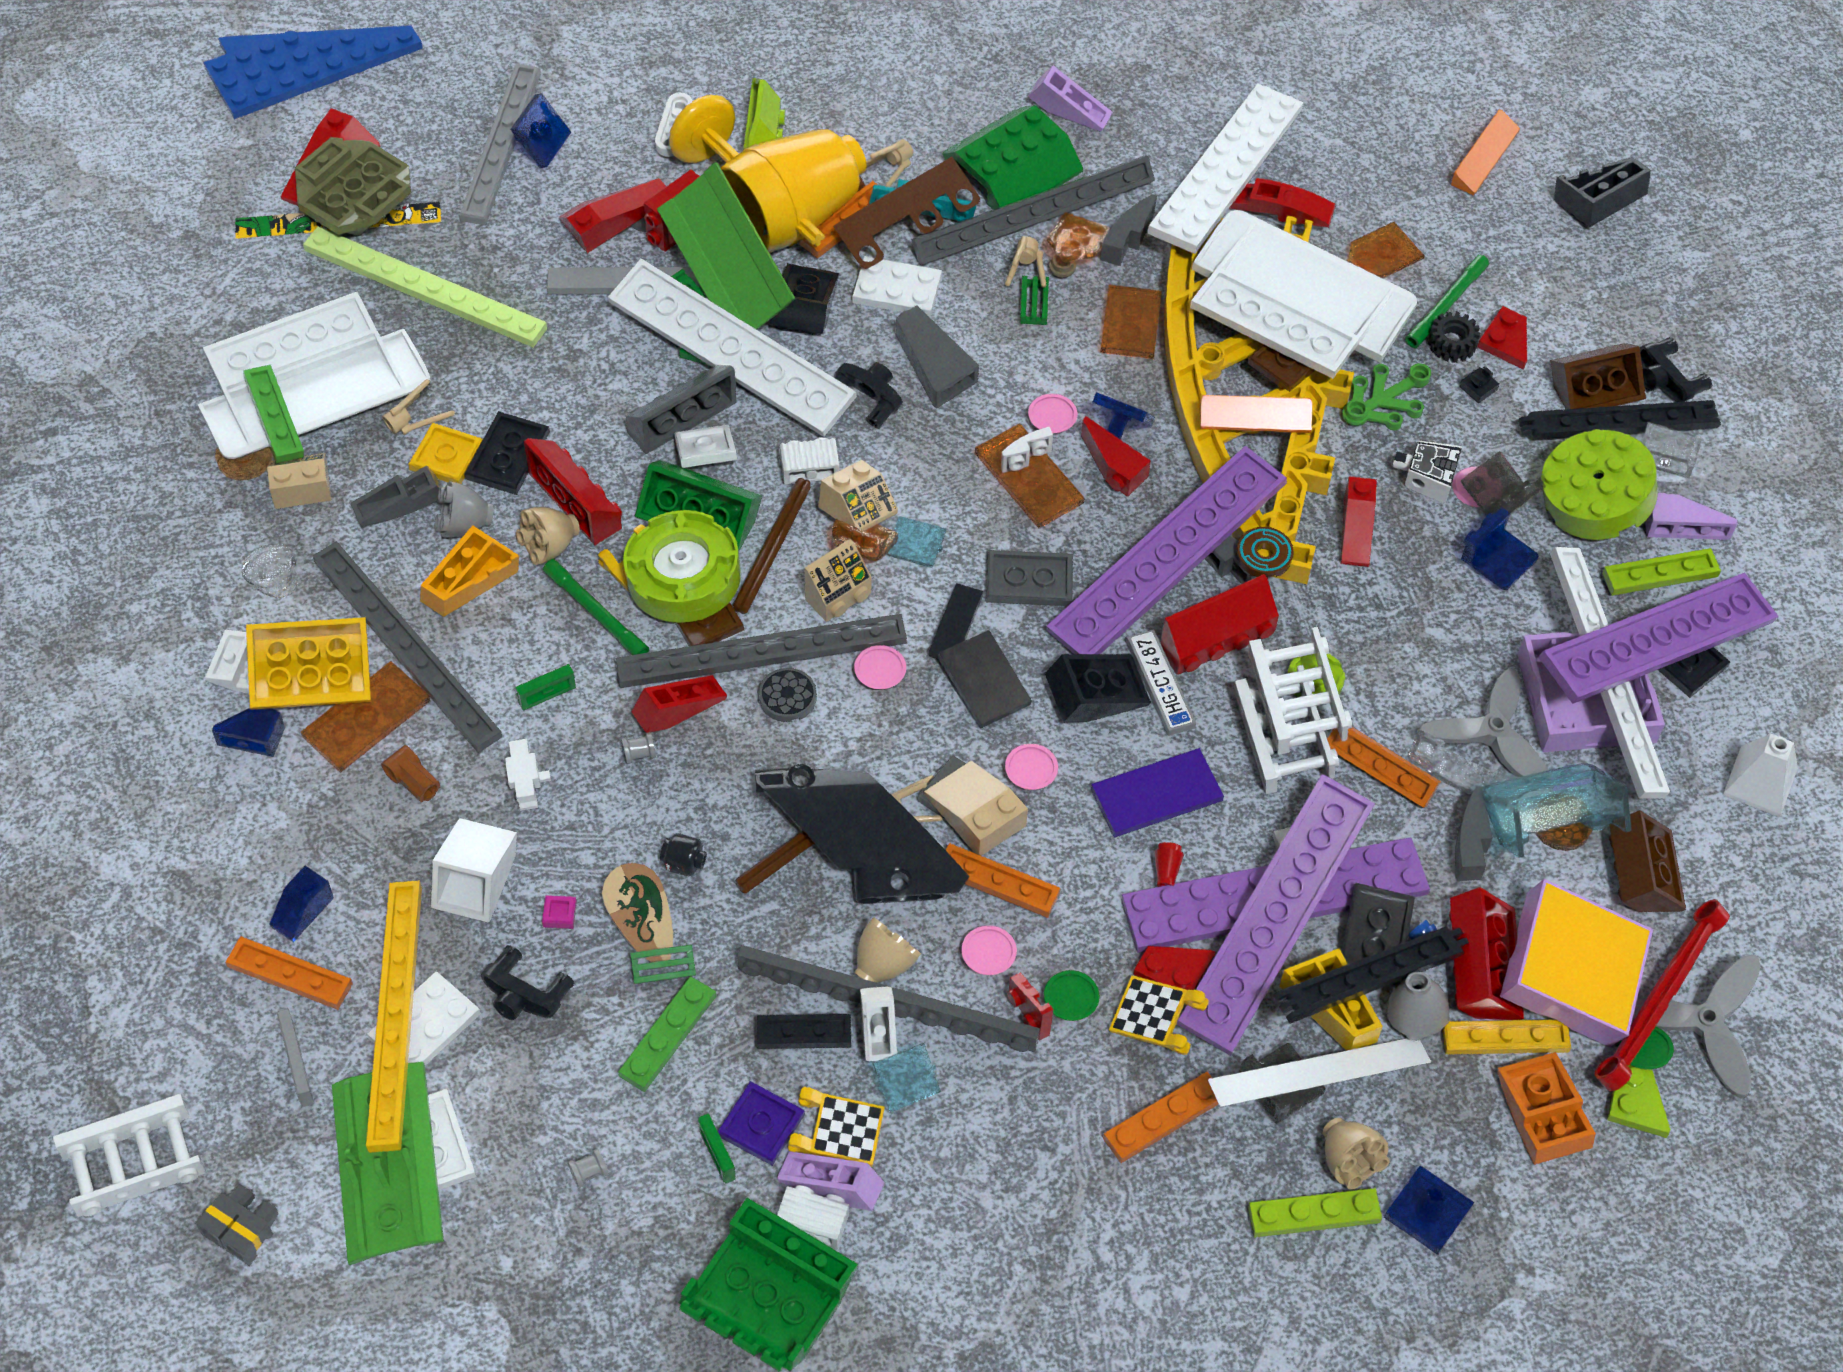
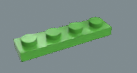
[243,364,304,463]
[618,976,716,1093]

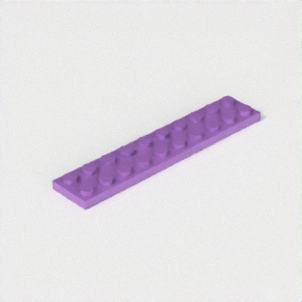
[1046,446,1287,654]
[1539,572,1779,704]
[1176,774,1375,1056]
[1121,837,1430,953]

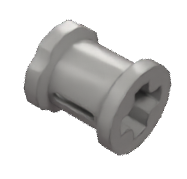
[621,732,656,764]
[568,1149,609,1188]

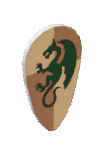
[602,863,673,963]

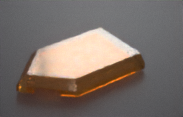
[1047,213,1111,263]
[1347,221,1425,279]

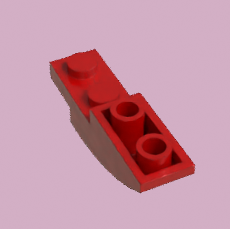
[1229,178,1336,228]

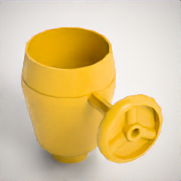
[669,94,867,253]

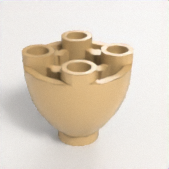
[516,507,580,565]
[854,917,921,983]
[1323,1118,1390,1190]

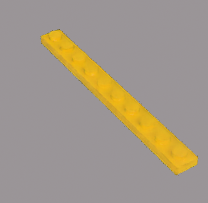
[366,880,422,1153]

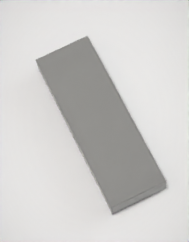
[277,1008,314,1107]

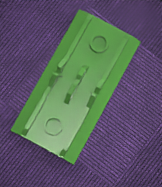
[657,162,795,330]
[332,1061,444,1265]

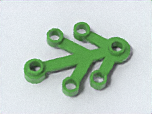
[1342,363,1431,431]

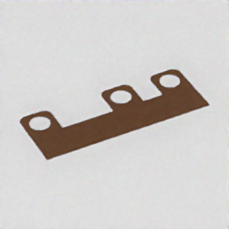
[833,157,980,269]

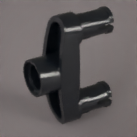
[1640,337,1712,402]
[834,362,903,429]
[481,945,574,1020]

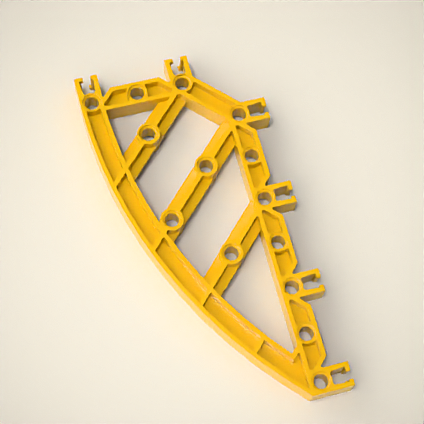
[1164,216,1354,584]

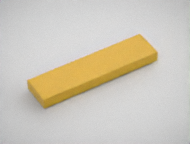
[1442,1020,1571,1054]

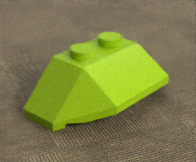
[743,78,786,150]

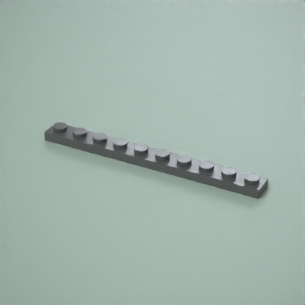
[911,156,1155,265]
[313,541,502,753]
[616,614,907,688]
[737,945,1040,1052]

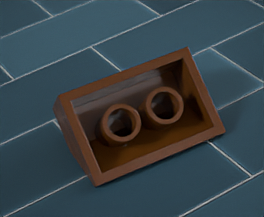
[1550,343,1646,409]
[1609,810,1686,912]

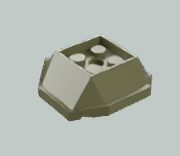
[295,137,411,236]

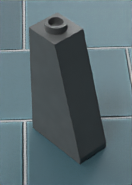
[896,305,979,409]

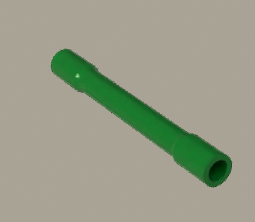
[1405,254,1490,348]
[543,559,649,655]

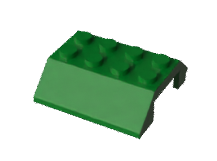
[942,105,1083,210]
[679,1198,858,1372]

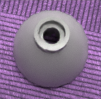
[434,481,494,538]
[1387,972,1450,1041]

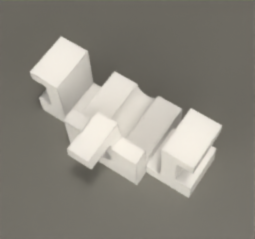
[505,739,551,811]

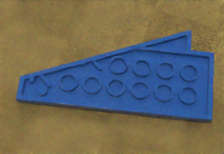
[203,25,423,119]

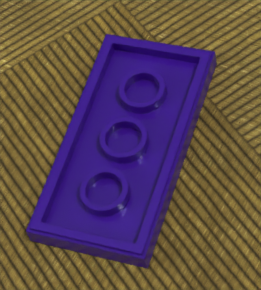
[1091,748,1224,838]

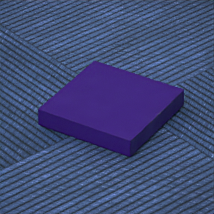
[718,1081,805,1166]

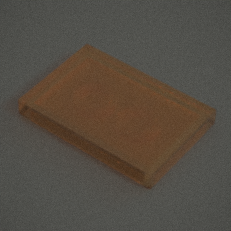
[1100,285,1162,359]

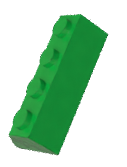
[635,460,762,552]

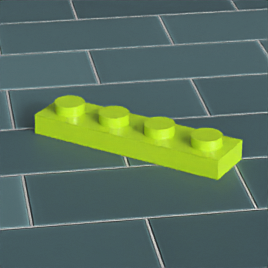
[1602,548,1721,596]
[1248,1188,1382,1238]

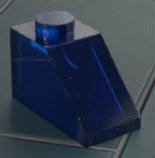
[212,708,285,757]
[269,865,334,942]

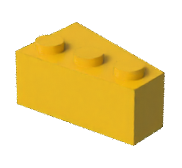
[1279,948,1383,1051]

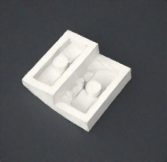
[205,630,249,694]

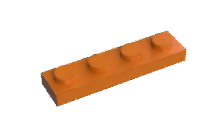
[799,181,878,258]
[1327,727,1441,808]
[946,843,1060,918]
[226,936,353,1010]
[1103,1071,1219,1163]

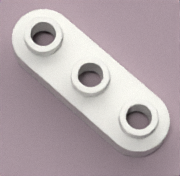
[655,93,693,157]

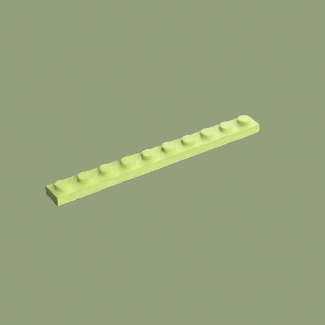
[303,226,547,348]

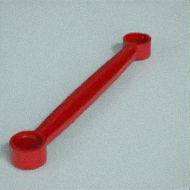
[1595,899,1730,1091]

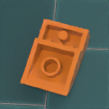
[1497,1052,1596,1165]

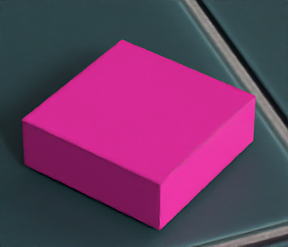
[542,895,577,929]

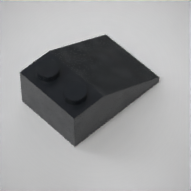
[770,263,839,335]
[1044,654,1151,723]

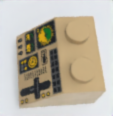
[267,453,332,509]
[818,460,898,535]
[805,539,871,622]

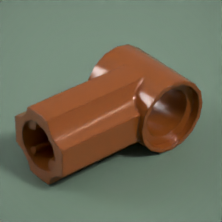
[381,745,440,802]

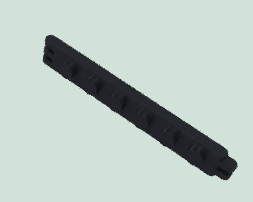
[1518,400,1721,440]
[1273,927,1469,1023]

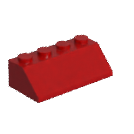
[524,438,622,546]
[1160,574,1279,675]
[1449,887,1524,1020]

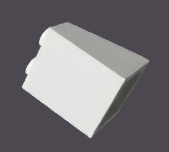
[431,818,517,923]

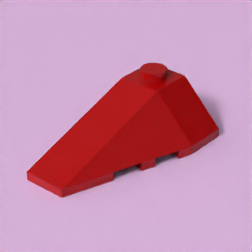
[281,108,380,206]
[559,178,667,253]

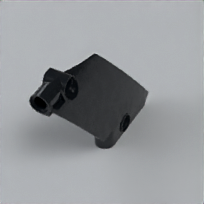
[755,764,970,904]

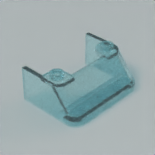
[1482,763,1632,858]

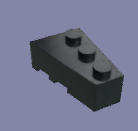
[1554,157,1651,227]

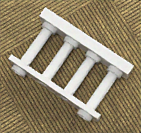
[1249,627,1352,755]
[1235,665,1339,794]
[53,1094,206,1217]

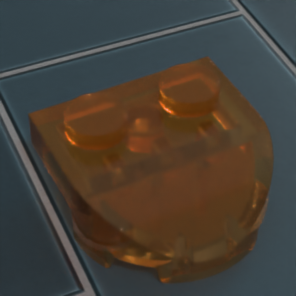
[831,519,898,561]

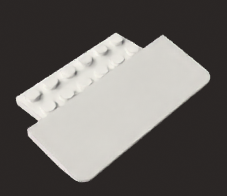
[1190,210,1417,379]
[198,292,430,459]

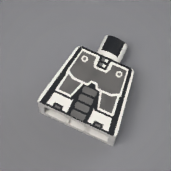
[1392,441,1462,504]

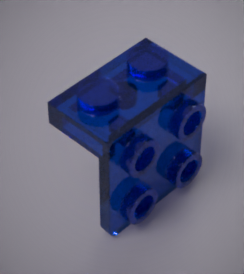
[1461,507,1539,590]

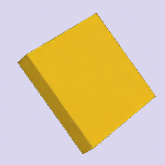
[408,422,483,484]

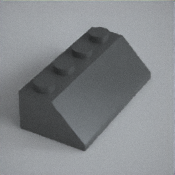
[625,365,737,454]

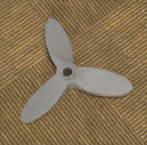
[1418,668,1551,790]
[1632,955,1760,1098]

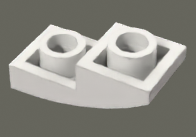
[1001,427,1053,473]

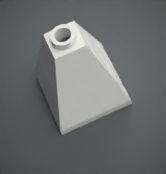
[1723,734,1798,817]

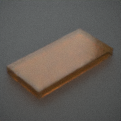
[975,423,1085,528]
[301,661,431,773]

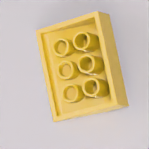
[246,617,371,710]

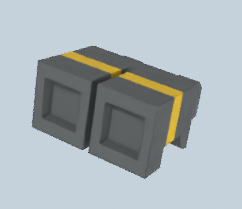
[195,1184,279,1266]

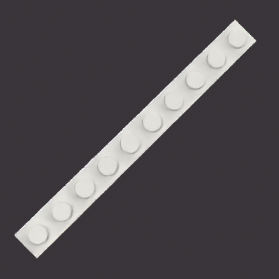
[1550,547,1670,799]

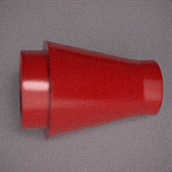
[1154,842,1184,887]

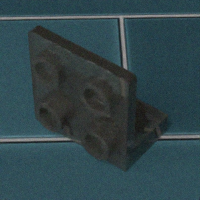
[1461,451,1546,525]
[1239,1043,1326,1124]

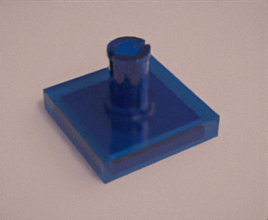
[510,93,571,168]
[1092,392,1155,440]
[1384,1165,1475,1255]

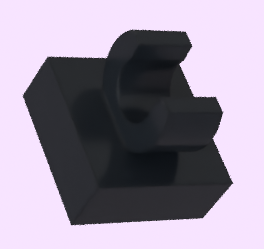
[1459,366,1499,404]

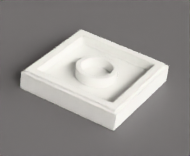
[674,425,737,468]

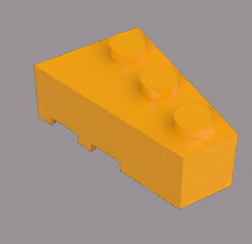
[420,525,519,617]

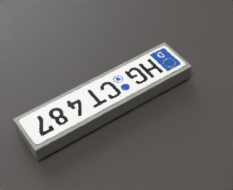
[1126,629,1196,736]

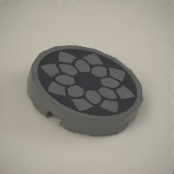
[759,668,817,722]

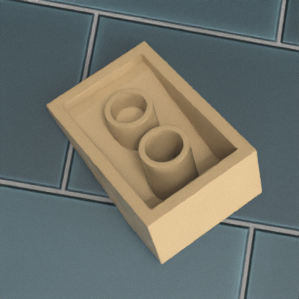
[924,761,1028,856]

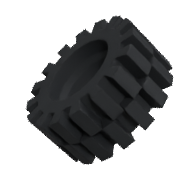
[1428,311,1480,363]

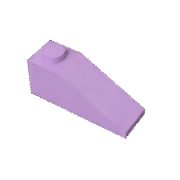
[1028,66,1112,132]
[1645,493,1738,540]
[777,1151,884,1211]

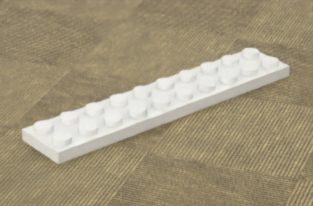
[1147,84,1303,254]
[608,259,857,437]

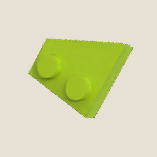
[1607,1065,1671,1138]

